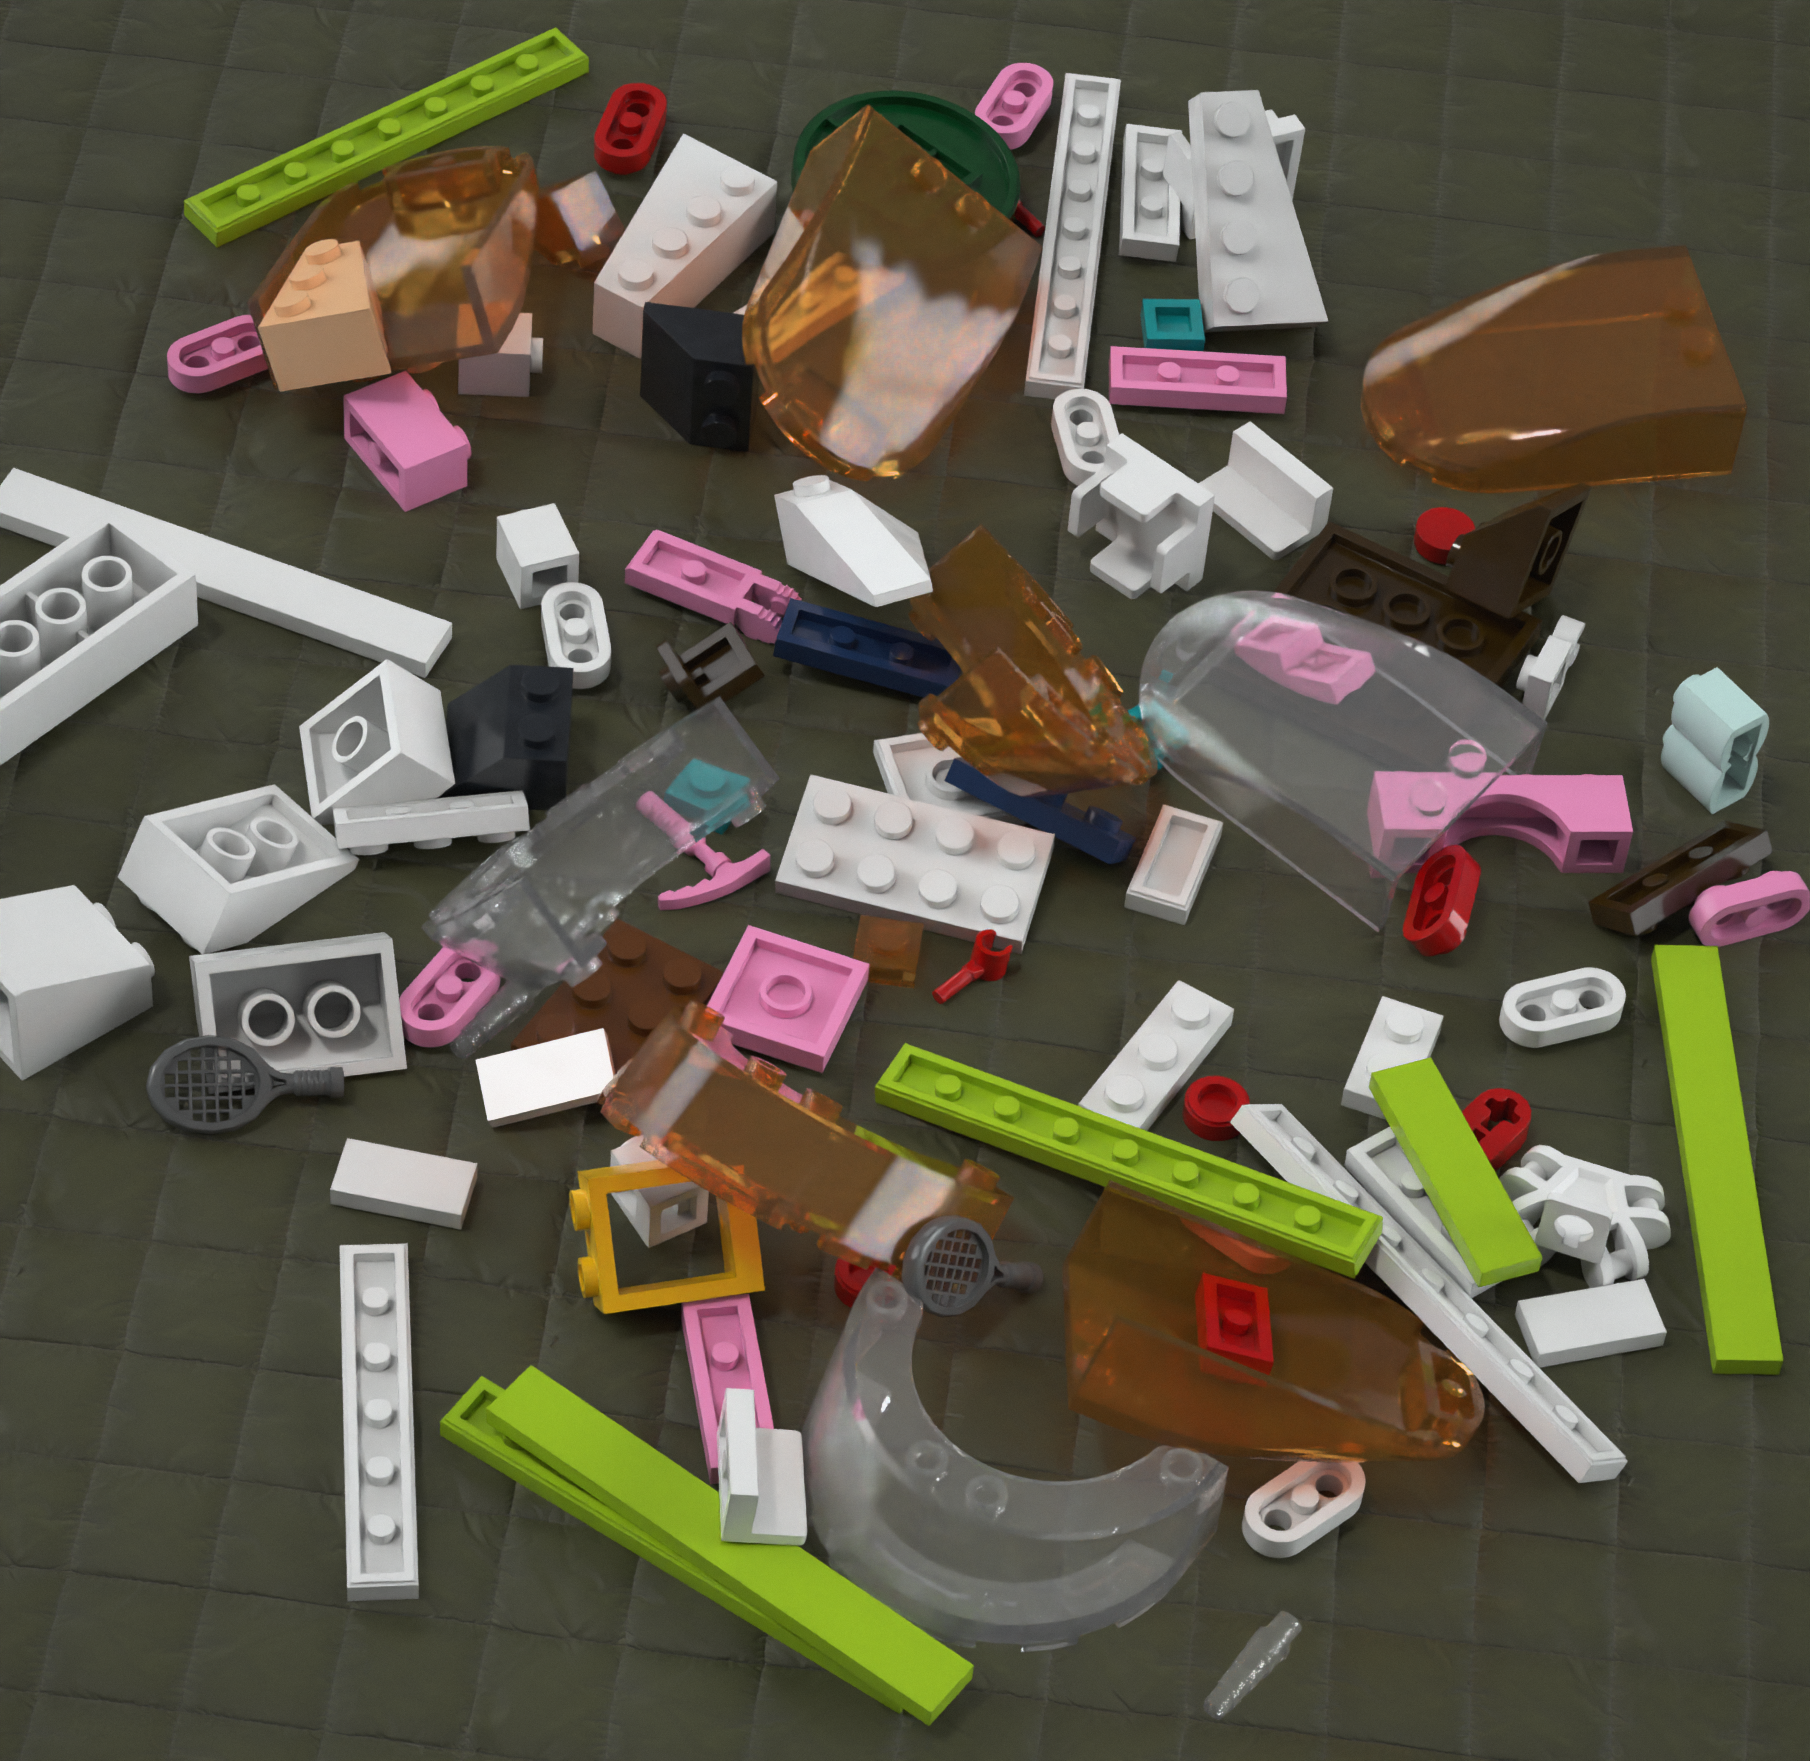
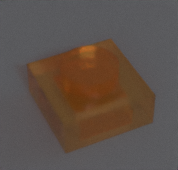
[853,915,924,988]

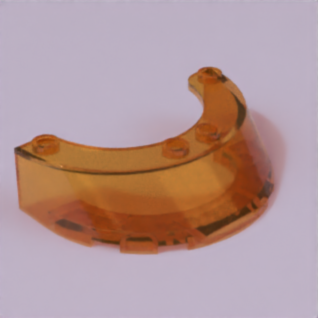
[908,524,1158,798]
[597,999,1015,1292]

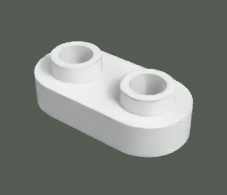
[1051,388,1119,486]
[541,582,611,689]
[1499,967,1626,1048]
[1242,1450,1365,1558]

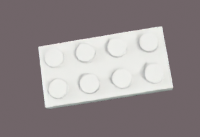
[775,774,1055,954]

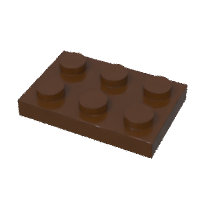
[511,918,724,1117]

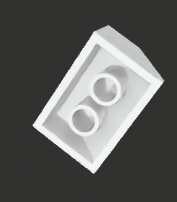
[189,932,407,1094]

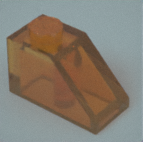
[497,170,625,268]

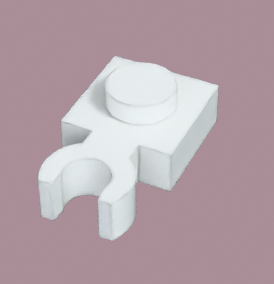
[1516,615,1585,724]

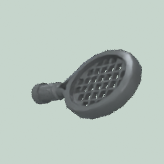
[146,1035,344,1136]
[902,1215,1044,1318]

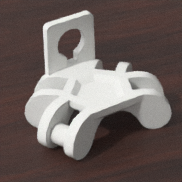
[1499,1144,1671,1288]

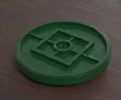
[791,90,1021,271]

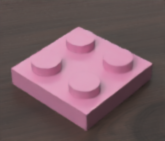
[700,925,869,1073]

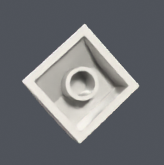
[299,659,455,825]

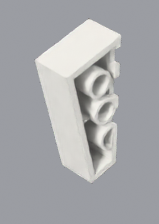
[1188,90,1328,332]
[593,133,777,359]

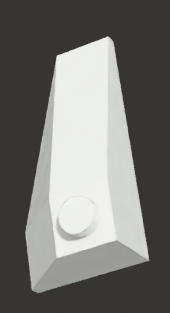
[774,475,933,607]

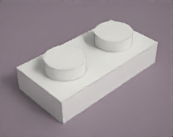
[1341,996,1444,1120]

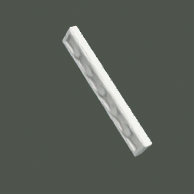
[340,1243,419,1601]

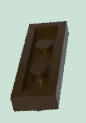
[1588,820,1772,936]

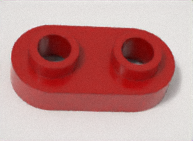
[594,83,667,175]
[1403,845,1481,956]

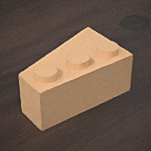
[258,239,392,392]

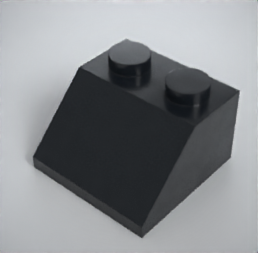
[639,302,763,452]
[439,665,574,812]

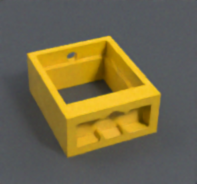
[569,1149,765,1314]

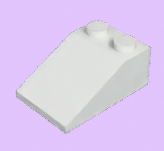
[118,784,360,954]

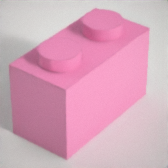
[344,370,472,512]

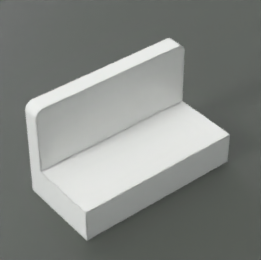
[1198,421,1333,560]
[717,1388,807,1546]

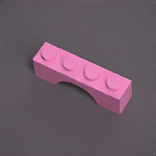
[1367,774,1633,873]

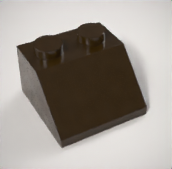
[1444,482,1592,619]

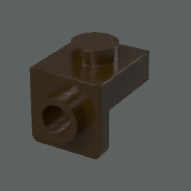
[656,622,765,716]

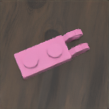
[625,529,802,644]

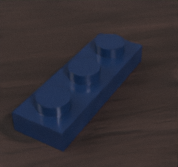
[773,598,968,705]
[944,751,1136,864]

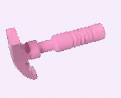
[638,793,770,910]

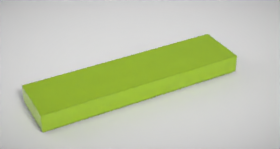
[1369,1057,1543,1288]

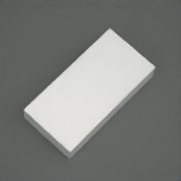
[1124,804,1223,925]
[476,1028,620,1128]
[330,1138,477,1230]
[1515,1279,1667,1368]

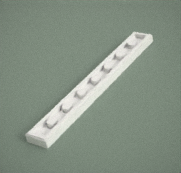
[1024,73,1121,399]
[0,468,452,678]
[1230,1104,1628,1483]

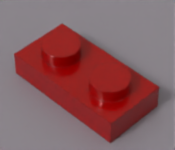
[1195,1273,1274,1385]

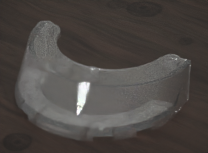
[422,696,780,991]
[801,1267,1229,1652]

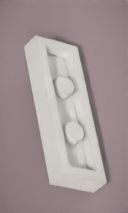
[1119,124,1182,262]
[333,790,530,855]
[1078,980,1234,1131]
[1344,1127,1502,1298]

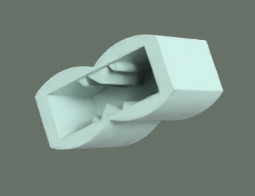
[1661,667,1769,814]

